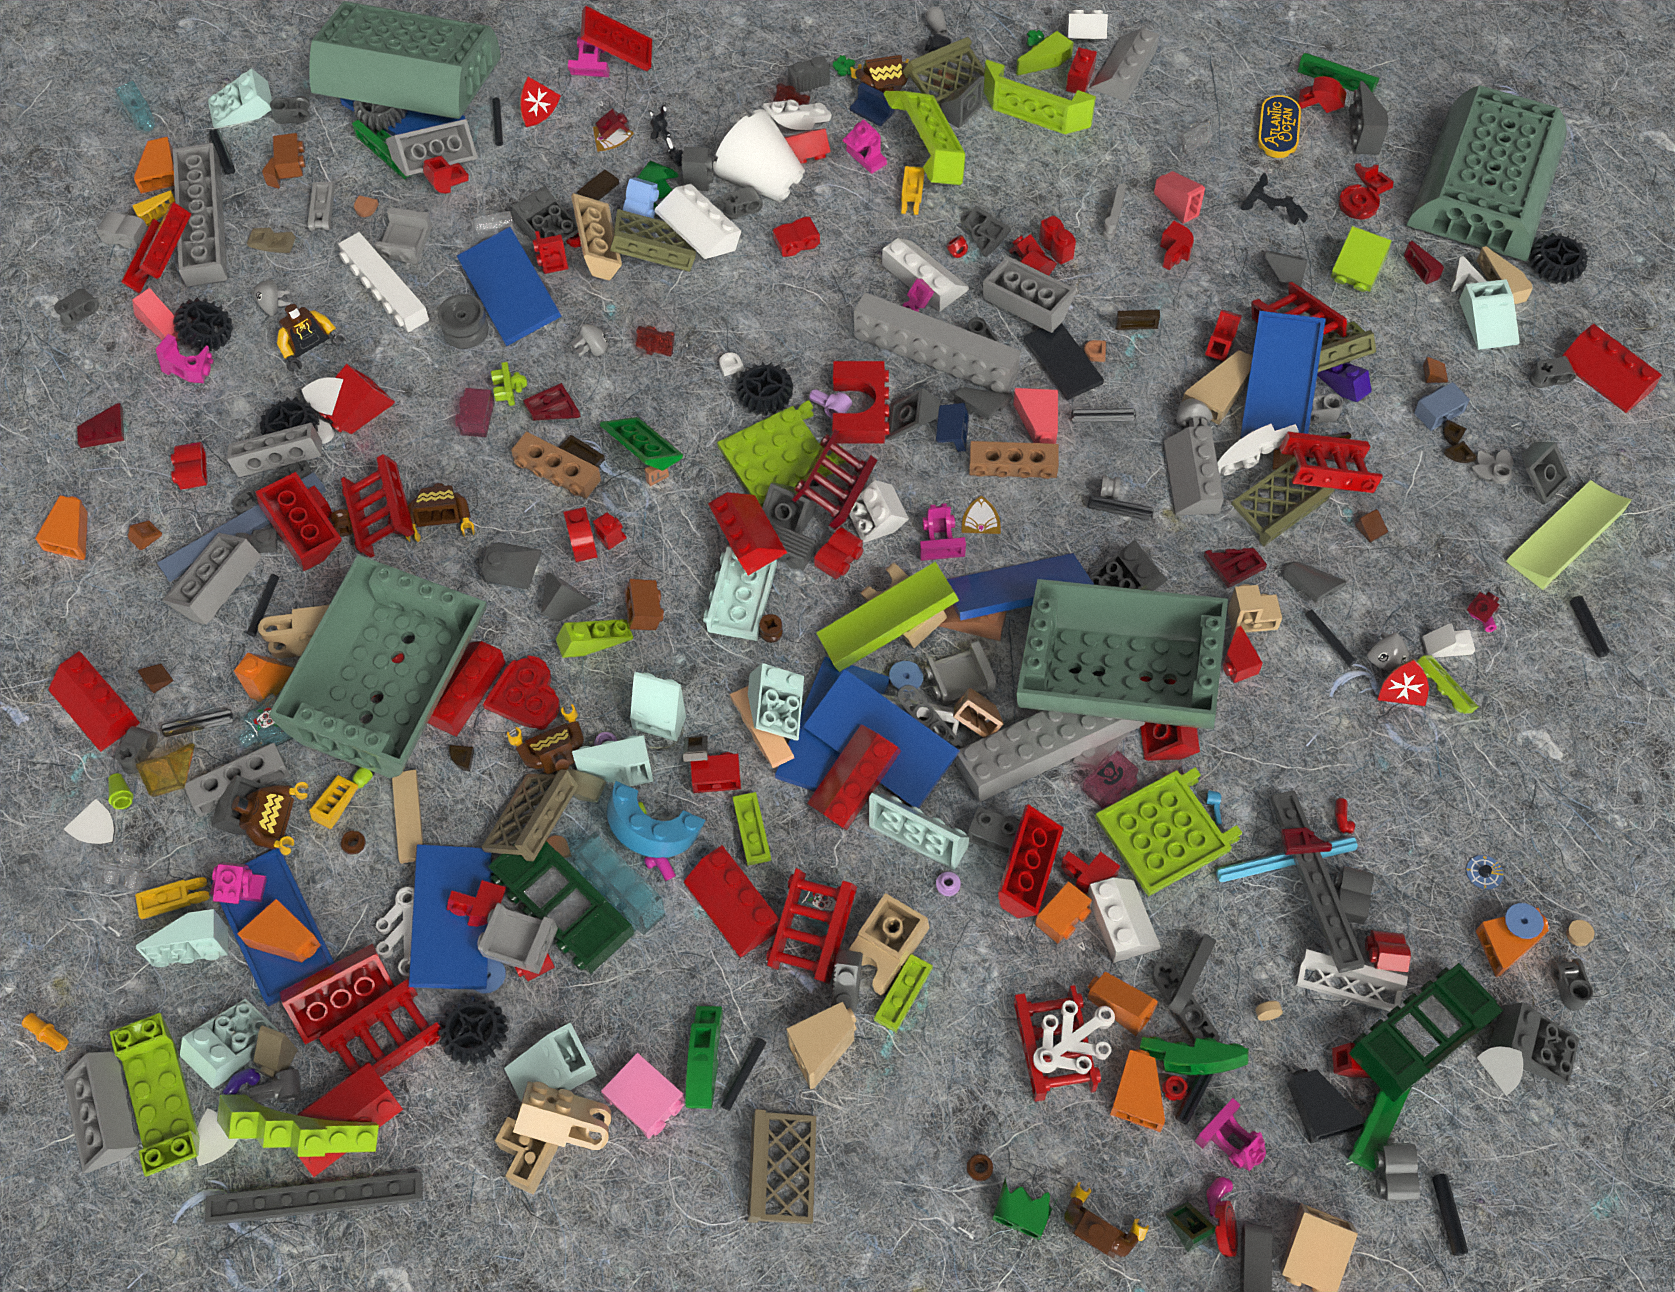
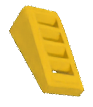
[132,190,175,226]
[309,775,358,829]

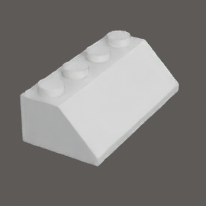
[654,184,741,259]
[882,238,969,312]

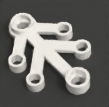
[376,887,414,979]
[1033,1000,1115,1074]

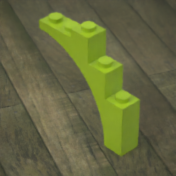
[217,1095,379,1157]

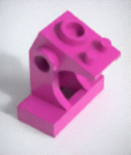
[568,36,610,77]
[842,119,887,174]
[155,334,214,384]
[920,503,966,561]
[210,862,267,904]
[1195,1098,1266,1172]

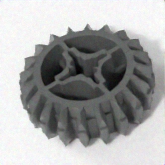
[353,101,407,132]

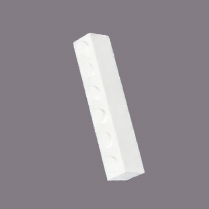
[338,232,429,332]

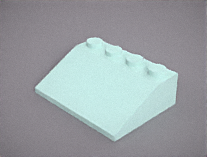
[869,793,969,870]

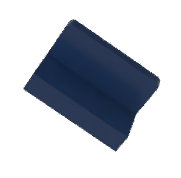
[850,82,894,126]
[936,403,969,452]

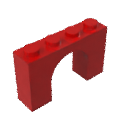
[832,361,889,444]

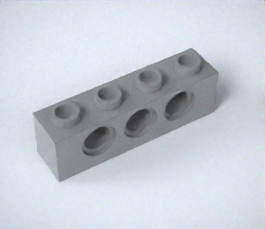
[227,423,322,477]
[183,743,290,817]

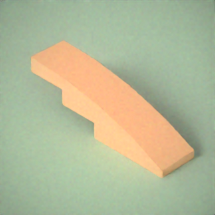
[730,686,794,768]

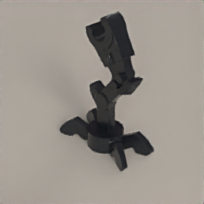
[648,105,683,167]
[1241,173,1308,225]

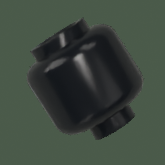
[924,33,951,54]

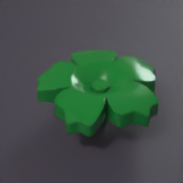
[1026,30,1044,47]
[832,55,856,76]

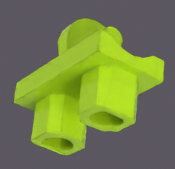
[491,362,527,406]

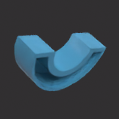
[607,781,706,858]

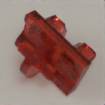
[773,83,810,106]
[636,325,675,357]

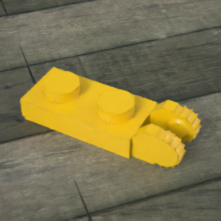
[901,166,925,215]
[135,877,210,920]

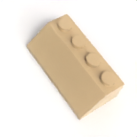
[571,193,622,281]

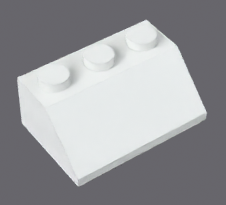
[1087,877,1161,963]

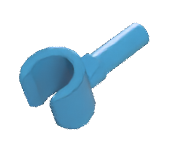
[1206,790,1222,825]

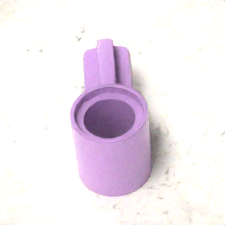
[809,389,852,420]

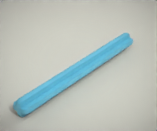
[1216,836,1358,882]

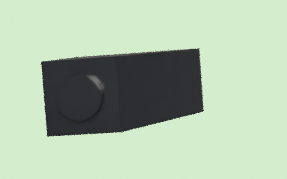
[1287,1068,1366,1143]

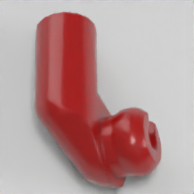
[1335,798,1355,834]

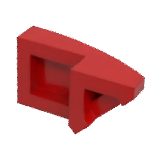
[1354,163,1394,195]

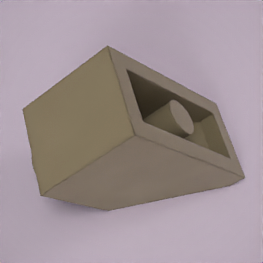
[253,1025,298,1078]

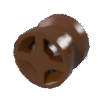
[330,509,354,537]
[759,614,783,643]

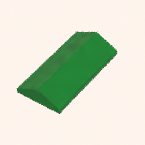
[600,417,683,471]

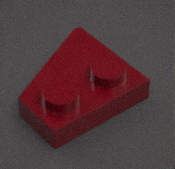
[523,383,581,420]
[77,403,124,448]
[1204,548,1267,588]

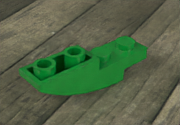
[686,1006,723,1109]
[1140,1036,1249,1075]

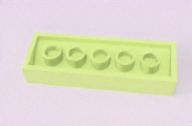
[1506,480,1632,590]

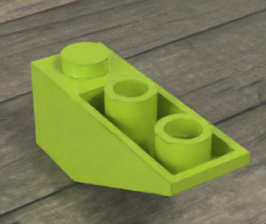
[1016,31,1074,76]
[556,619,634,658]

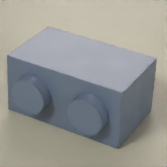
[1414,382,1470,431]

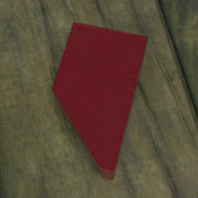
[1280,827,1332,855]

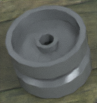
[438,294,489,349]

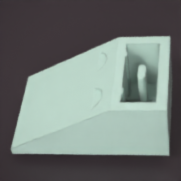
[208,68,272,128]
[1459,279,1520,350]
[748,663,804,741]
[630,672,686,741]
[572,735,653,787]
[136,909,228,967]
[180,998,279,1089]
[504,1022,597,1102]

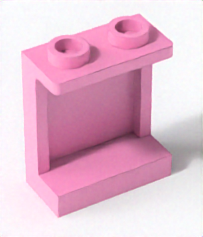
[601,1053,684,1139]

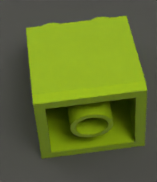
[1331,226,1392,292]

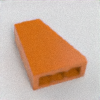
[134,137,175,194]
[35,495,88,561]
[234,653,294,707]
[237,899,321,963]
[1475,908,1549,977]
[1087,971,1158,1036]
[1110,1049,1165,1132]

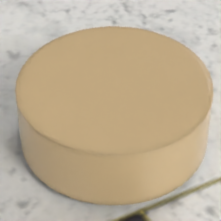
[1566,920,1594,946]
[1255,1001,1283,1021]

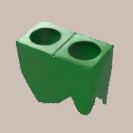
[637,160,679,208]
[992,1177,1058,1240]

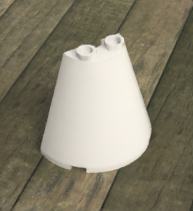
[713,109,805,202]

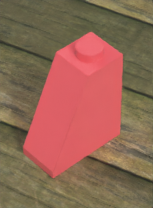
[1154,171,1205,224]
[132,288,180,342]
[1013,388,1058,444]

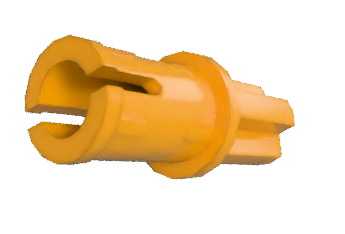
[22,1013,69,1052]

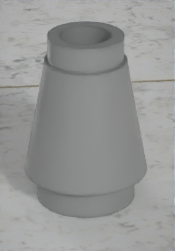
[926,7,948,35]

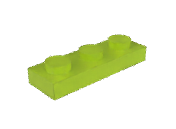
[1417,655,1479,714]
[732,792,771,866]
[874,954,933,1033]

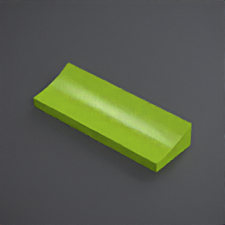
[816,561,959,672]

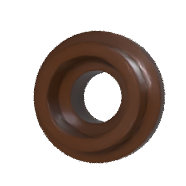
[341,831,366,855]
[967,1154,993,1181]

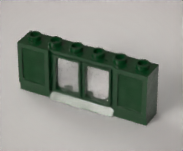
[488,841,635,975]
[1349,963,1503,1102]

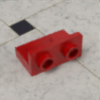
[533,231,568,274]

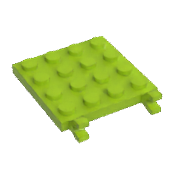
[717,400,846,507]
[1095,767,1242,897]

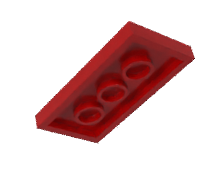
[580,6,652,72]

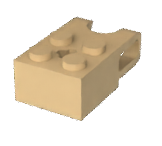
[861,563,947,648]
[258,605,329,659]
[848,893,930,995]
[513,1081,612,1150]

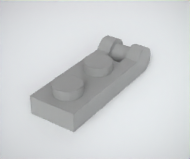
[308,182,335,231]
[1103,183,1126,240]

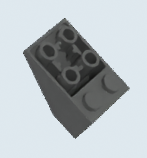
[1349,81,1389,155]
[512,186,579,242]
[1089,539,1168,591]
[1490,1002,1580,1086]

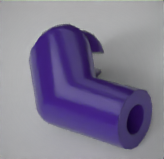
[222,1068,261,1095]

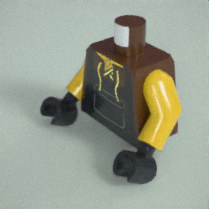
[277,304,346,372]

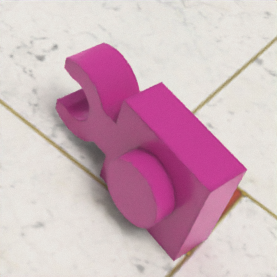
[902,278,934,312]

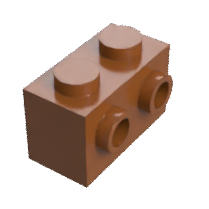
[273,133,306,179]
[624,579,664,631]

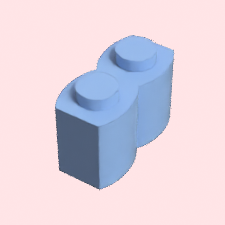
[622,177,659,225]

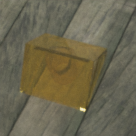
[136,743,195,797]

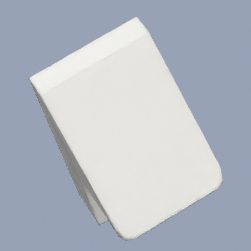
[1451,256,1487,292]
[1422,623,1475,658]

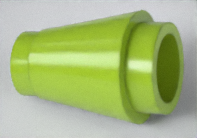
[108,773,134,809]

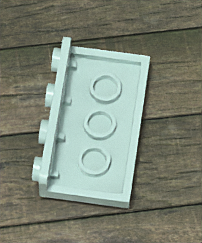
[703,546,777,641]

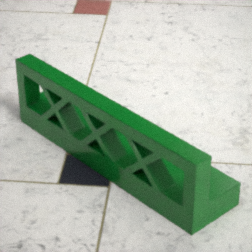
[1297,53,1380,93]
[352,120,410,179]
[1348,1088,1411,1172]

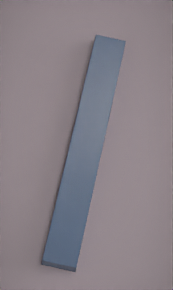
[157,472,326,582]

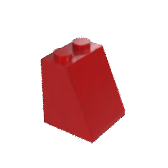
[319,364,395,434]

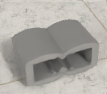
[96,212,148,248]

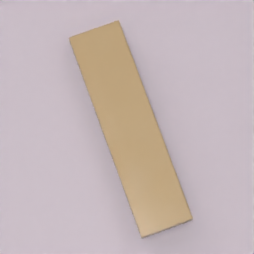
[392,769,424,864]

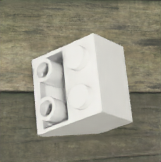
[1066,10,1108,39]
[849,480,909,542]

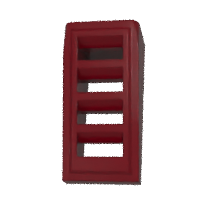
[1403,241,1444,285]

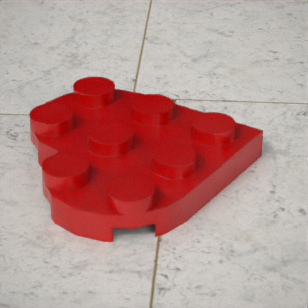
[483,655,560,730]

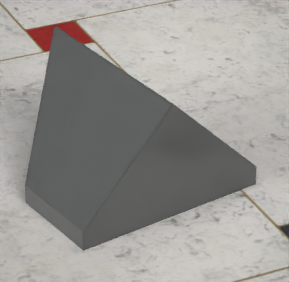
[541,572,596,622]

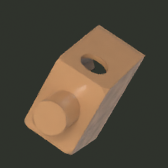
[953,688,1004,738]

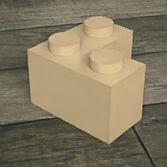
[1227,584,1282,634]
[495,1117,559,1195]

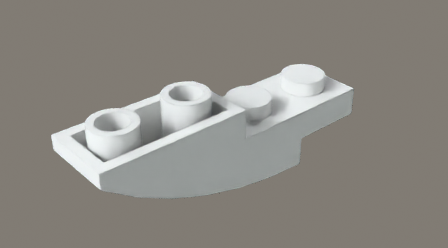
[762,100,832,130]
[1217,424,1299,476]

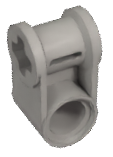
[1310,393,1343,424]

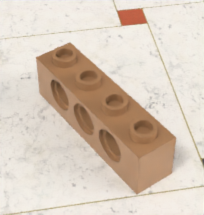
[511,431,601,499]
[969,441,1059,479]

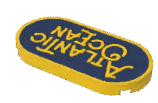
[1258,95,1301,158]

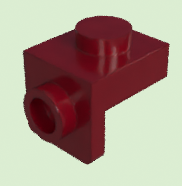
[595,108,630,139]
[1467,591,1501,623]

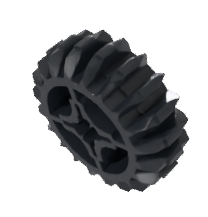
[1529,233,1589,285]
[173,297,233,352]
[736,361,793,416]
[259,397,320,435]
[438,996,509,1066]

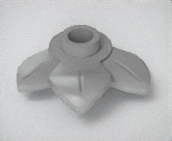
[1472,449,1514,484]

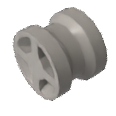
[1100,475,1121,499]

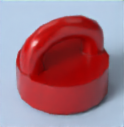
[946,235,968,258]

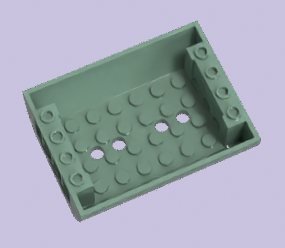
[309,1,501,119]
[1406,85,1567,261]
[269,555,487,778]
[1017,579,1228,730]

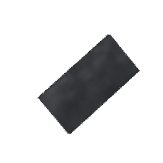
[1023,323,1104,400]

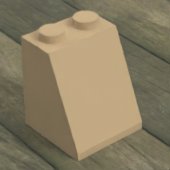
[786,1002,857,1090]
[1281,1203,1358,1292]

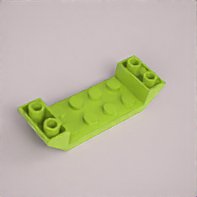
[983,60,1096,134]
[884,91,965,185]
[109,1013,200,1177]

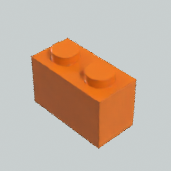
[1035,881,1092,944]

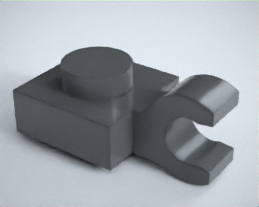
[236,529,278,553]

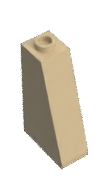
[1182,350,1253,425]

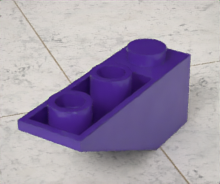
[1317,362,1372,402]

